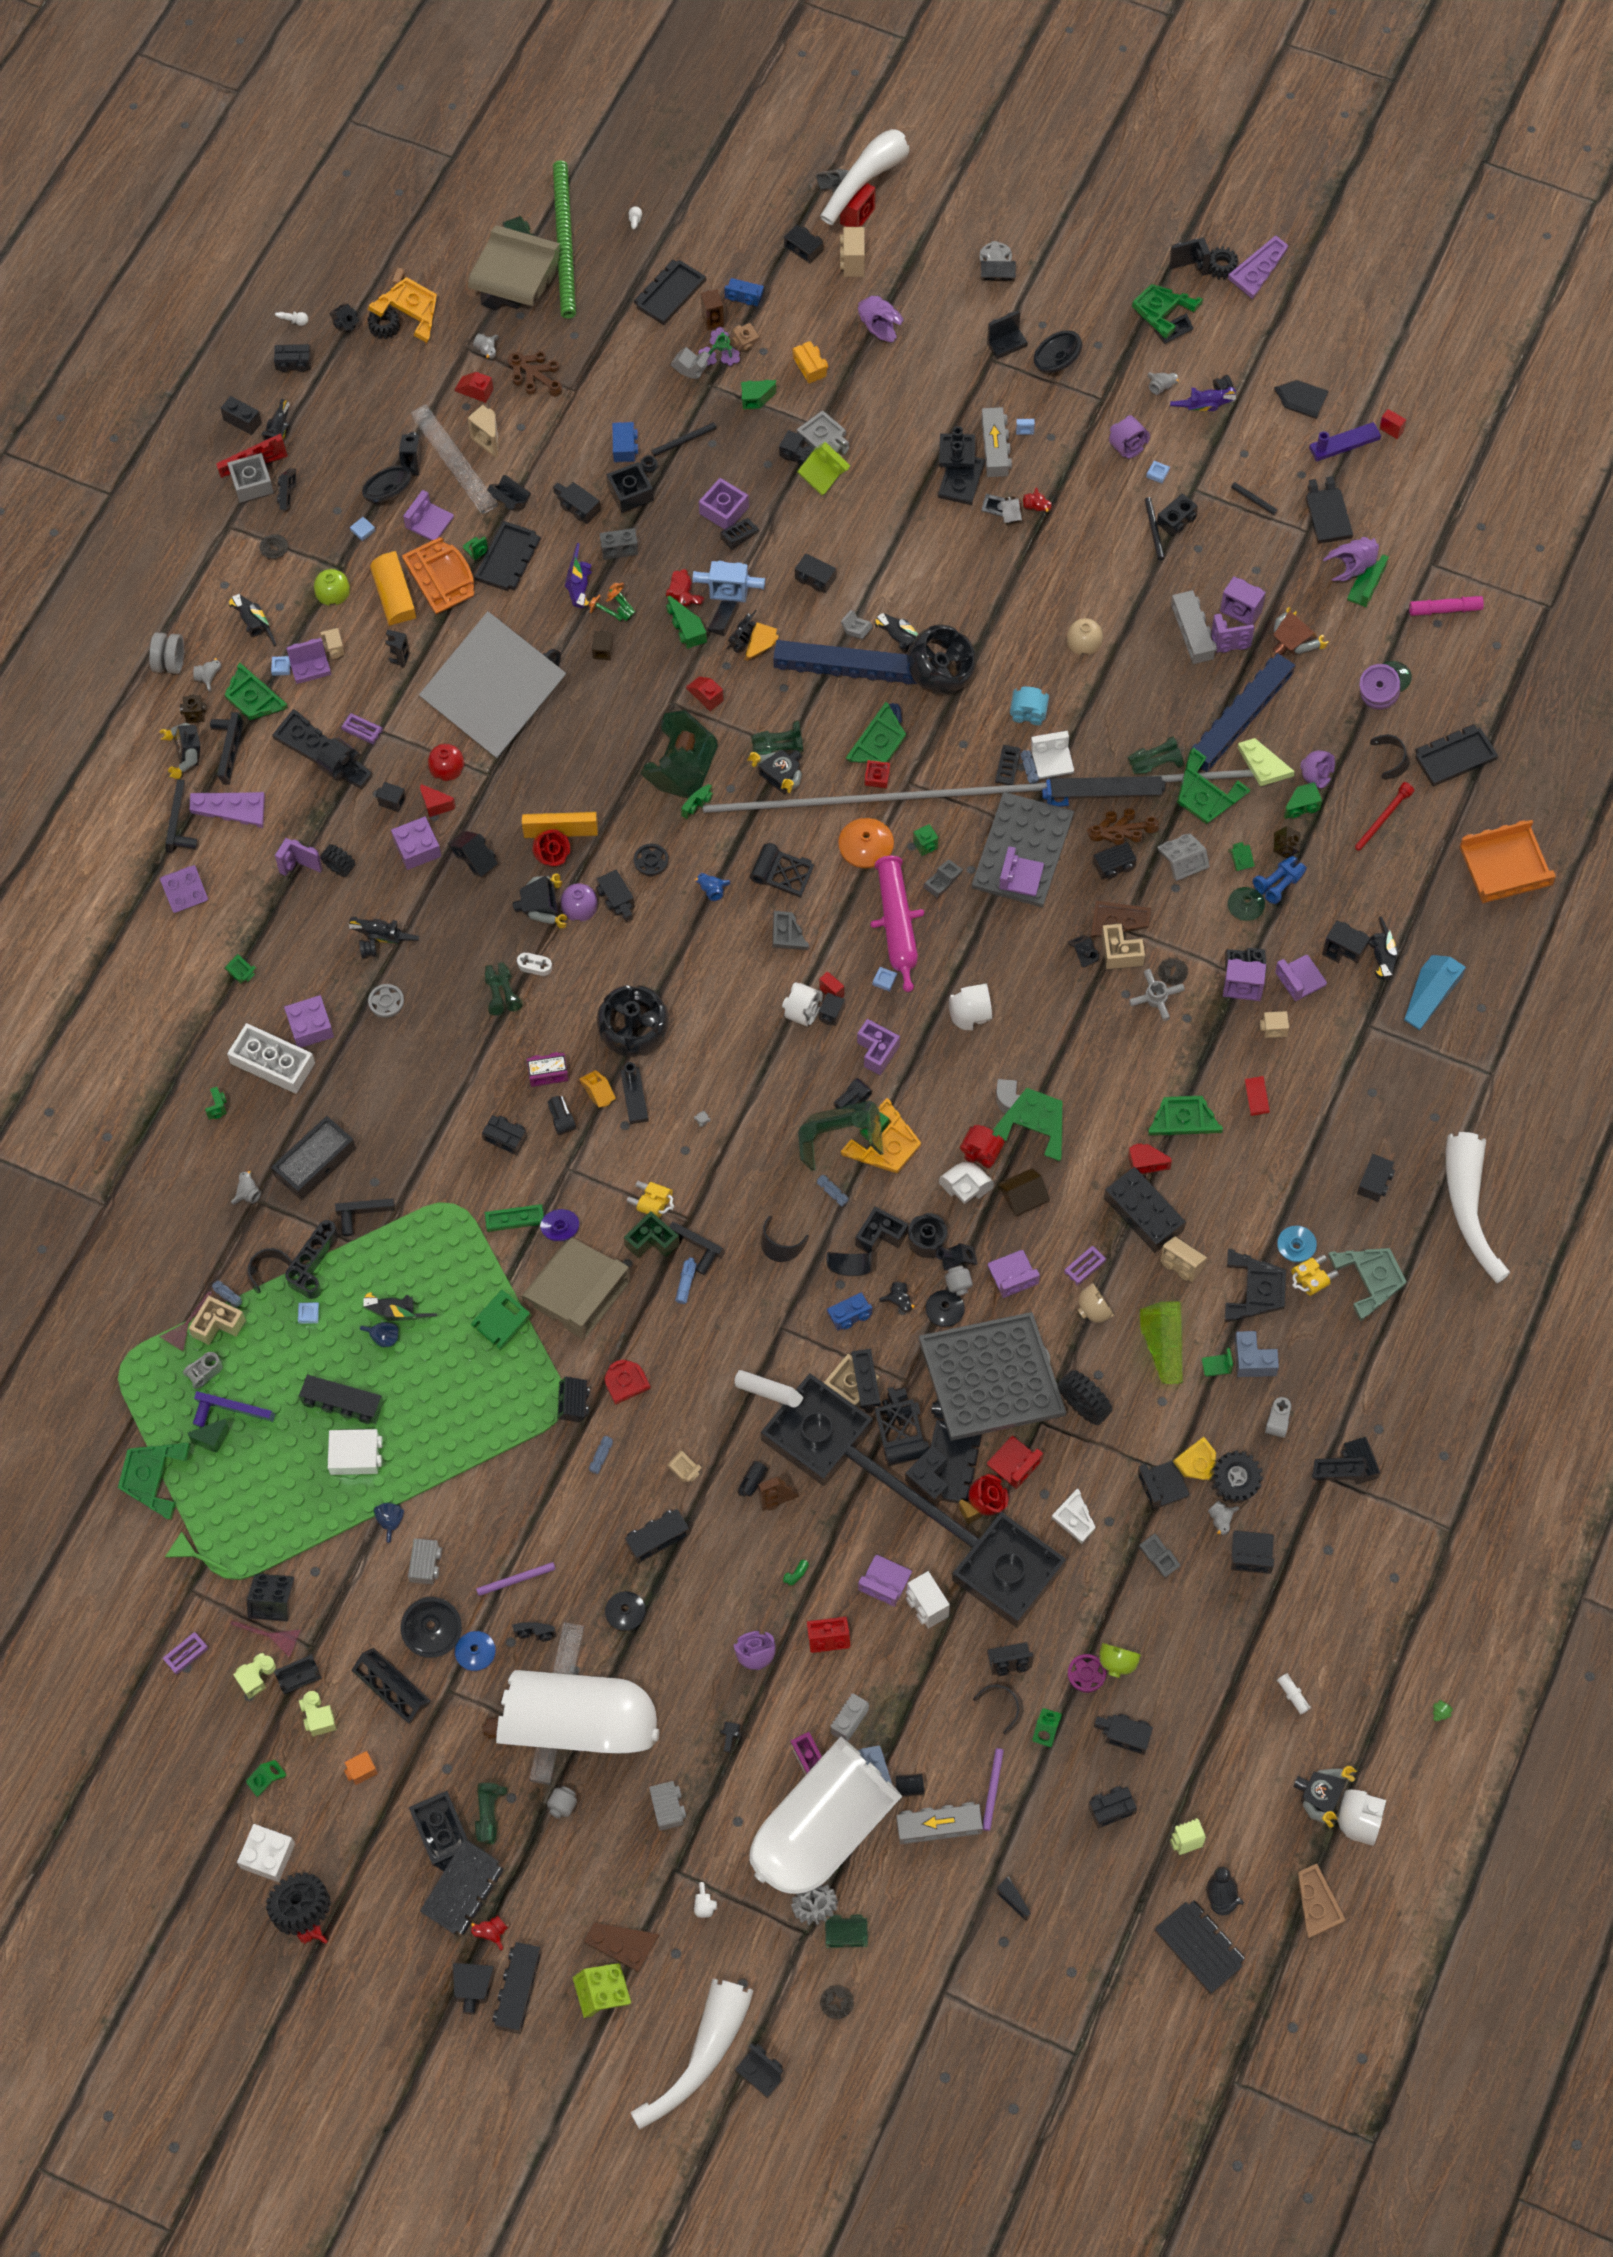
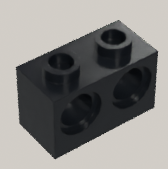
[1157,493,1198,537]

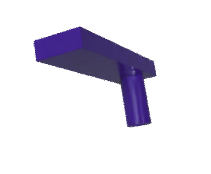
[1309,422,1381,462]
[193,1391,275,1427]

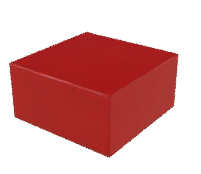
[1379,409,1406,440]
[864,760,890,788]
[819,971,844,998]

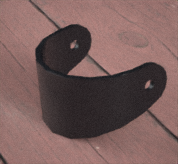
[1370,734,1410,780]
[761,1216,809,1262]
[247,1248,292,1294]
[826,1252,873,1276]
[973,1684,1024,1735]

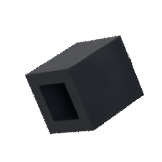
[376,782,406,812]
[819,993,845,1026]

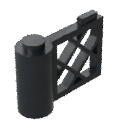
[749,843,814,898]
[874,1399,929,1467]

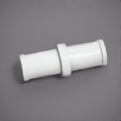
[1277,1673,1311,1715]

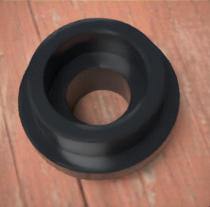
[640,455,658,472]

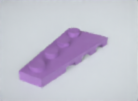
[1228,236,1288,299]
[190,792,265,828]

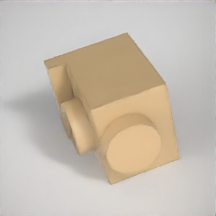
[320,628,345,659]

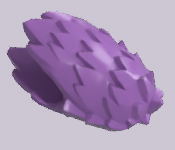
[858,296,903,342]
[1323,537,1379,581]

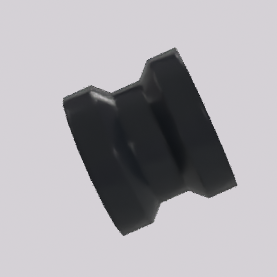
[1213,375,1233,390]
[359,938,377,959]

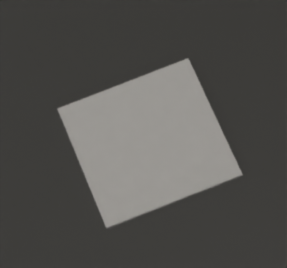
[419,611,566,758]

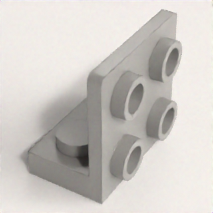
[1158,834,1210,881]

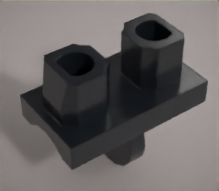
[880,1387,913,1426]

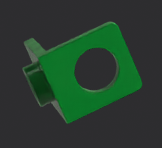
[463,537,488,561]
[1202,1348,1233,1377]
[1032,1708,1062,1747]
[246,1760,287,1797]

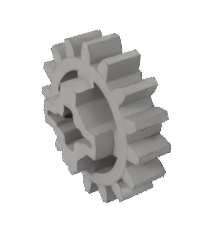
[791,1885,838,1925]

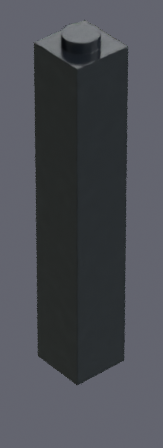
[1050,776,1165,799]

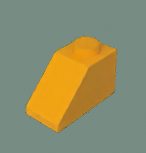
[744,622,778,661]
[579,1070,616,1107]

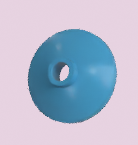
[1277,1226,1317,1262]

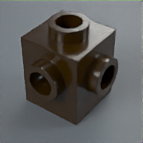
[180,695,207,723]
[1274,826,1300,858]

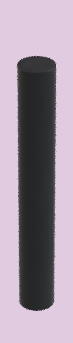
[1231,482,1278,516]

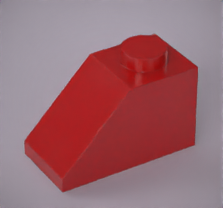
[454,372,494,403]
[686,676,724,711]
[1128,1144,1172,1174]

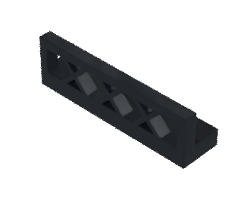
[351,1648,431,1724]

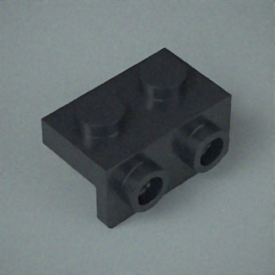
[487,475,531,510]

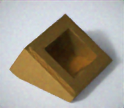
[959,1500,982,1524]

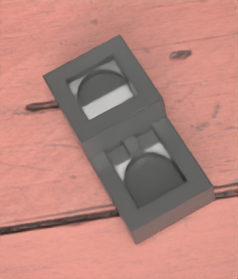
[923,859,963,898]
[1138,1533,1181,1578]

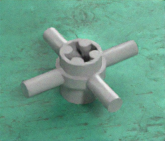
[1129,969,1185,1021]

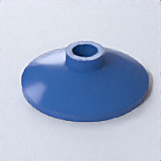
[455,1631,496,1671]

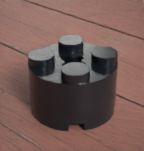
[316,737,360,781]
[908,1213,947,1259]

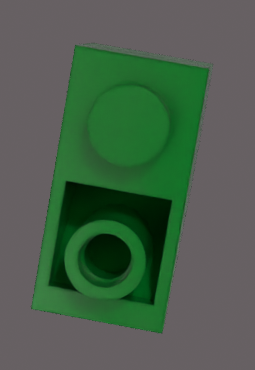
[741,380,777,410]
[1284,782,1322,819]

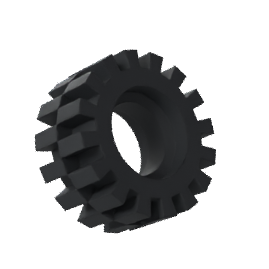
[1208,246,1238,280]
[367,307,400,340]
[320,844,356,877]

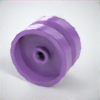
[1359,664,1400,710]

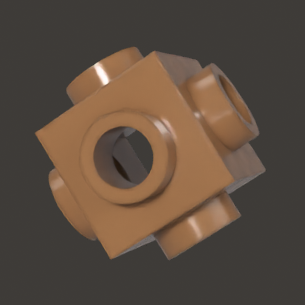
[729,323,759,352]

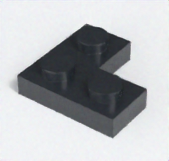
[277,468,296,510]

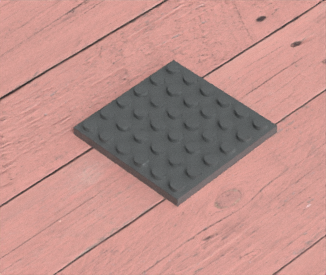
[919,1312,1066,1441]

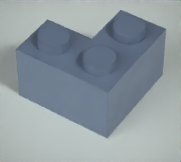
[1234,1331,1279,1377]

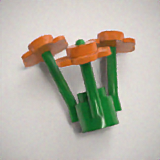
[589,582,635,622]

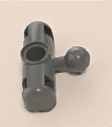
[816,168,849,193]

